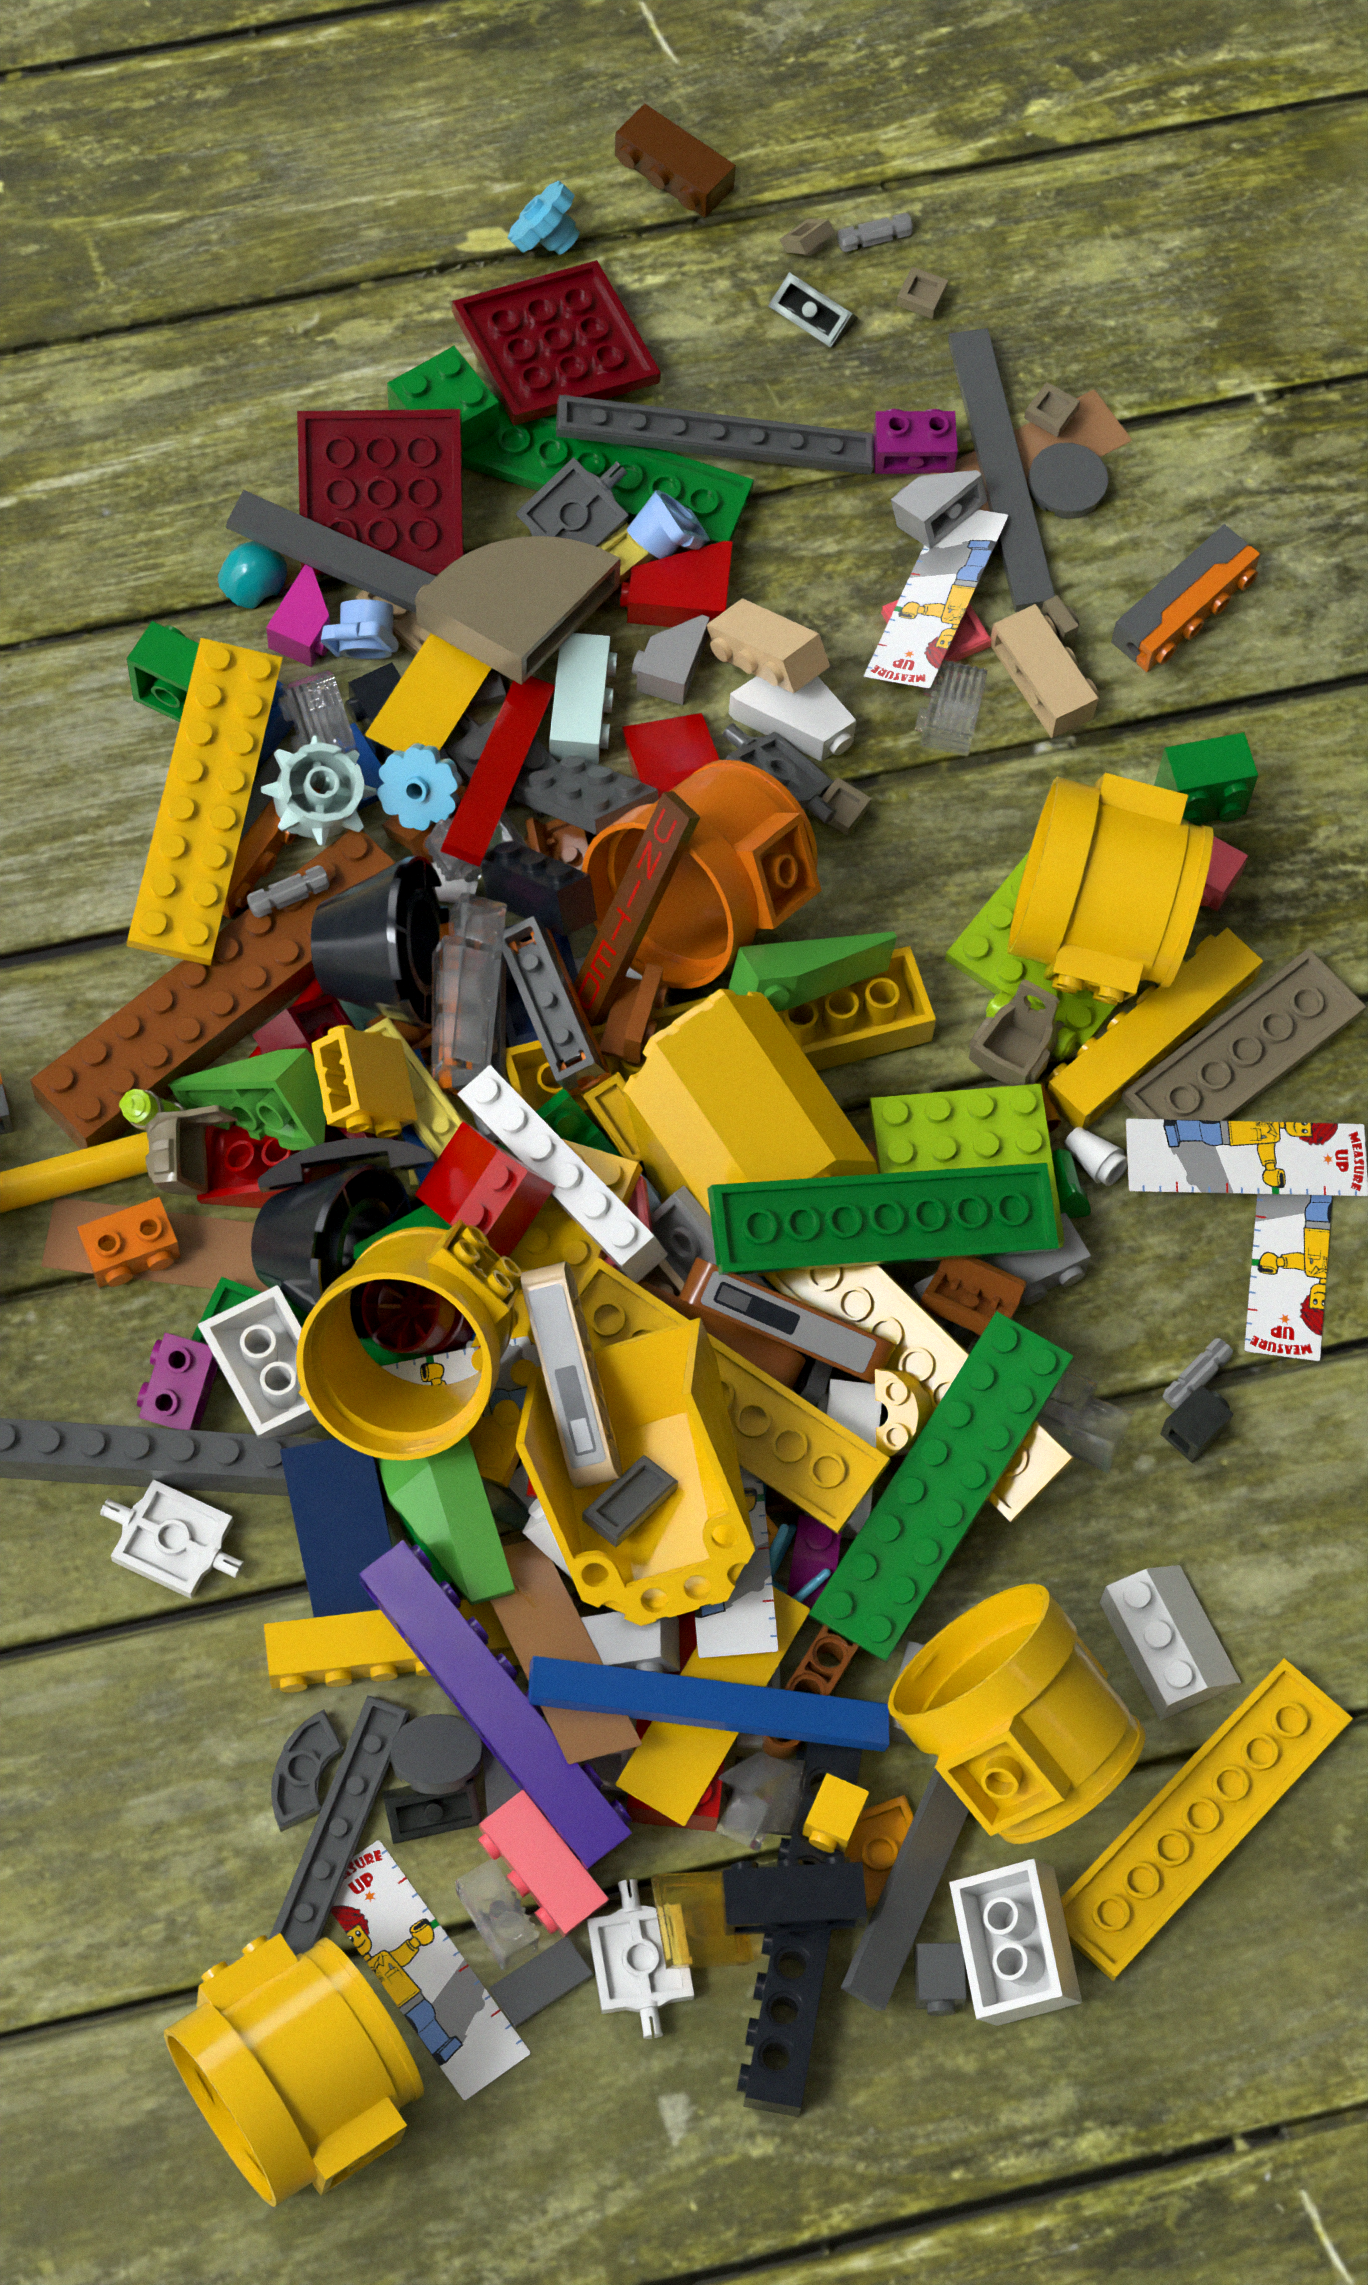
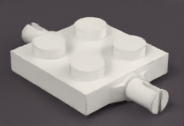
[100,1479,244,1599]
[587,1879,694,2039]

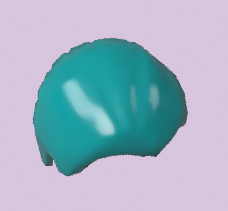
[218,541,287,609]

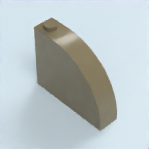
[415,536,620,685]

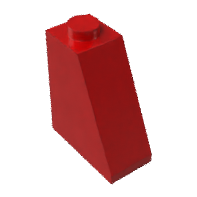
[620,541,732,627]

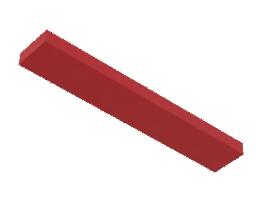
[440,676,555,867]

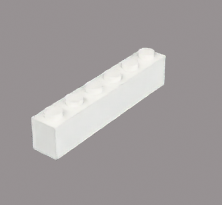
[458,1065,668,1283]

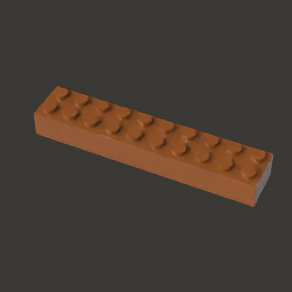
[30,830,395,1150]

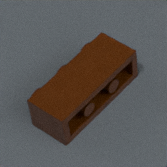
[615,103,736,218]

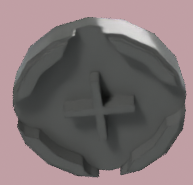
[1027,443,1108,519]
[391,1714,482,1795]

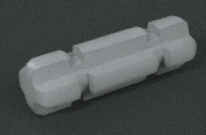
[837,213,913,252]
[247,865,329,917]
[1163,1338,1233,1410]

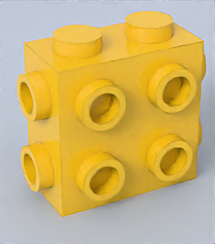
[311,1025,418,1138]

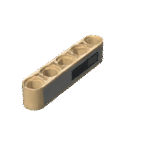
[521,1261,622,1489]

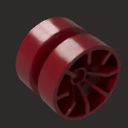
[362,1279,474,1355]

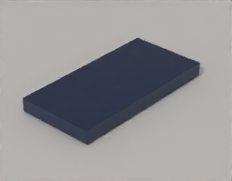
[280,1437,393,1618]

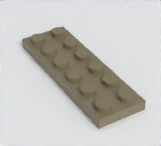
[1121,948,1366,1121]

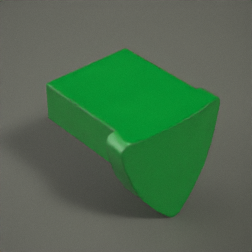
[1052,1149,1091,1219]

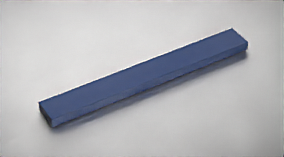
[528,1656,890,1752]

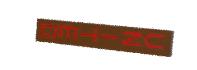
[573,791,701,1027]

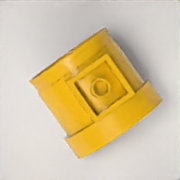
[1007,773,1214,1005]
[296,1219,522,1461]
[888,1584,1146,1844]
[164,1933,424,2207]

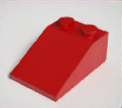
[622,713,720,799]
[196,1120,343,1208]
[415,1121,555,1258]

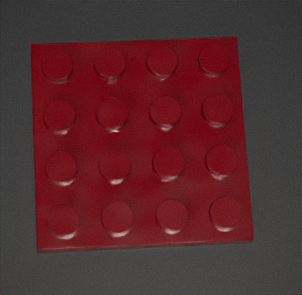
[452,260,661,426]
[297,409,464,575]

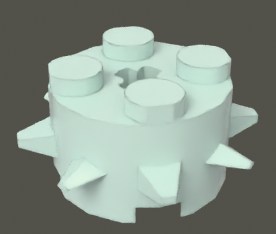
[261,736,376,846]

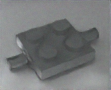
[515,457,630,547]
[445,710,559,819]
[722,722,837,824]

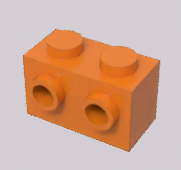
[77,1197,181,1288]

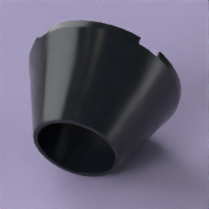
[311,856,451,1029]
[251,1163,412,1339]

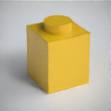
[802,1773,869,1853]

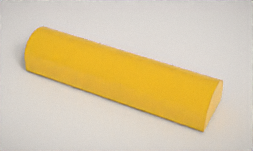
[0,1132,149,1213]

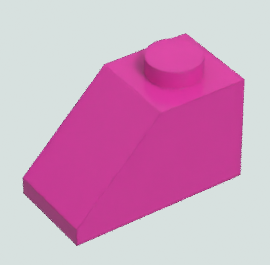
[266,564,330,668]

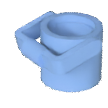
[627,490,710,559]
[321,599,398,660]

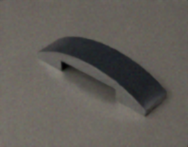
[258,1138,435,1193]

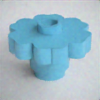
[507,181,580,255]
[377,743,462,831]

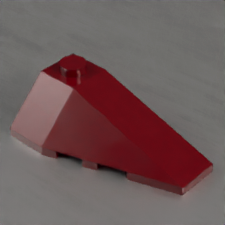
[252,995,399,1159]

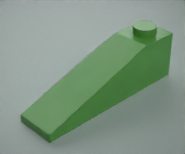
[729,932,897,1012]
[168,1048,326,1150]
[376,1435,515,1606]

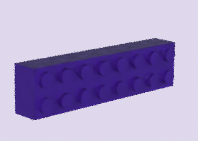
[359,1540,632,1870]

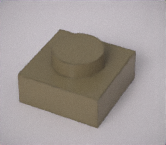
[779,218,835,256]
[896,267,948,319]
[1024,382,1080,437]
[1041,595,1079,648]
[813,777,872,836]

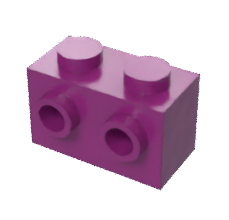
[873,409,958,474]
[137,1332,219,1431]

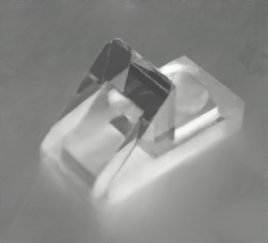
[715,1751,798,1852]

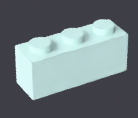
[549,633,617,764]

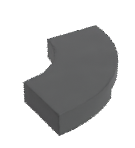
[271,1709,344,1832]

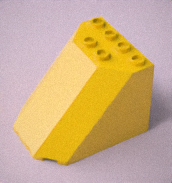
[623,989,879,1277]
[515,1318,755,1626]

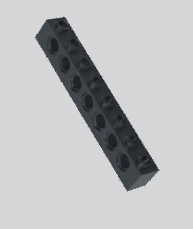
[737,1742,863,2117]

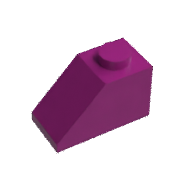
[787,1515,842,1621]

